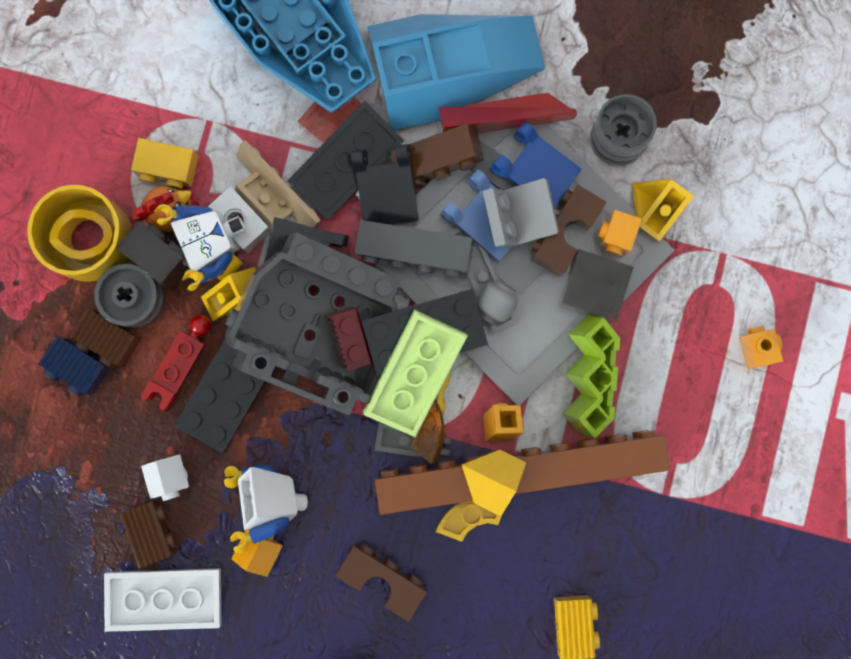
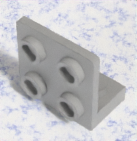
[483,178,559,248]

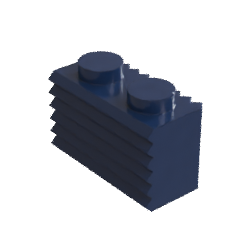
[38,335,110,396]

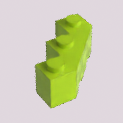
[562,315,620,439]

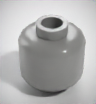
[476,279,518,324]

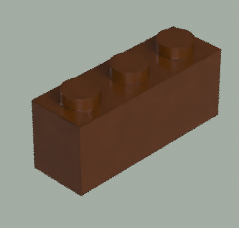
[391,123,484,188]

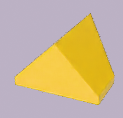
[632,179,694,241]
[462,449,526,516]

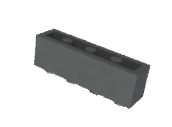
[354,220,474,278]

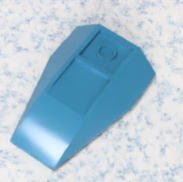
[367,14,545,131]

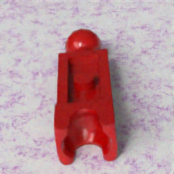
[141,314,211,412]

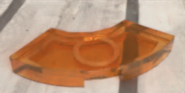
[410,399,444,463]

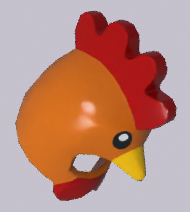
[129,186,199,232]

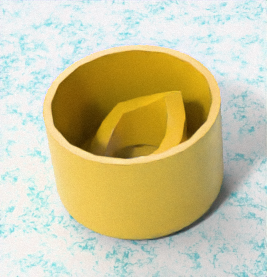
[27,185,133,282]

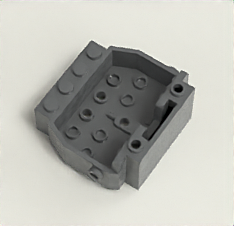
[225,232,401,416]

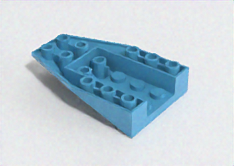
[209,0,376,113]

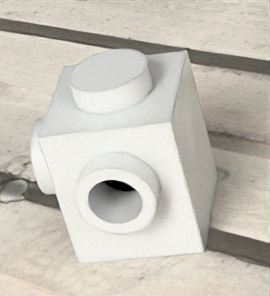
[141,454,189,501]

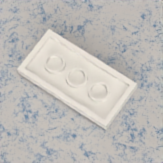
[104,568,222,632]

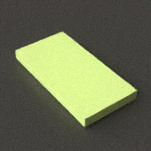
[363,309,468,437]

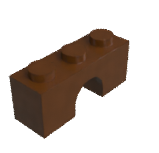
[531,185,606,278]
[335,542,427,622]

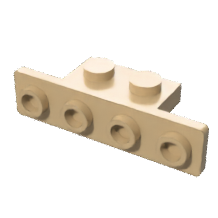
[234,141,320,229]

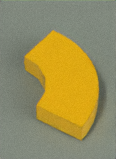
[435,501,502,542]

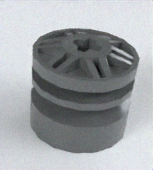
[590,94,657,166]

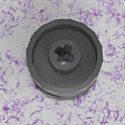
[94,264,166,329]

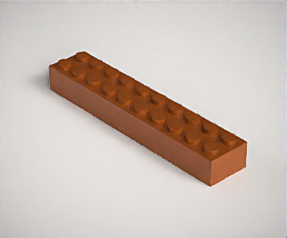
[375,430,671,515]

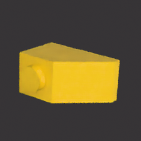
[201,267,256,321]

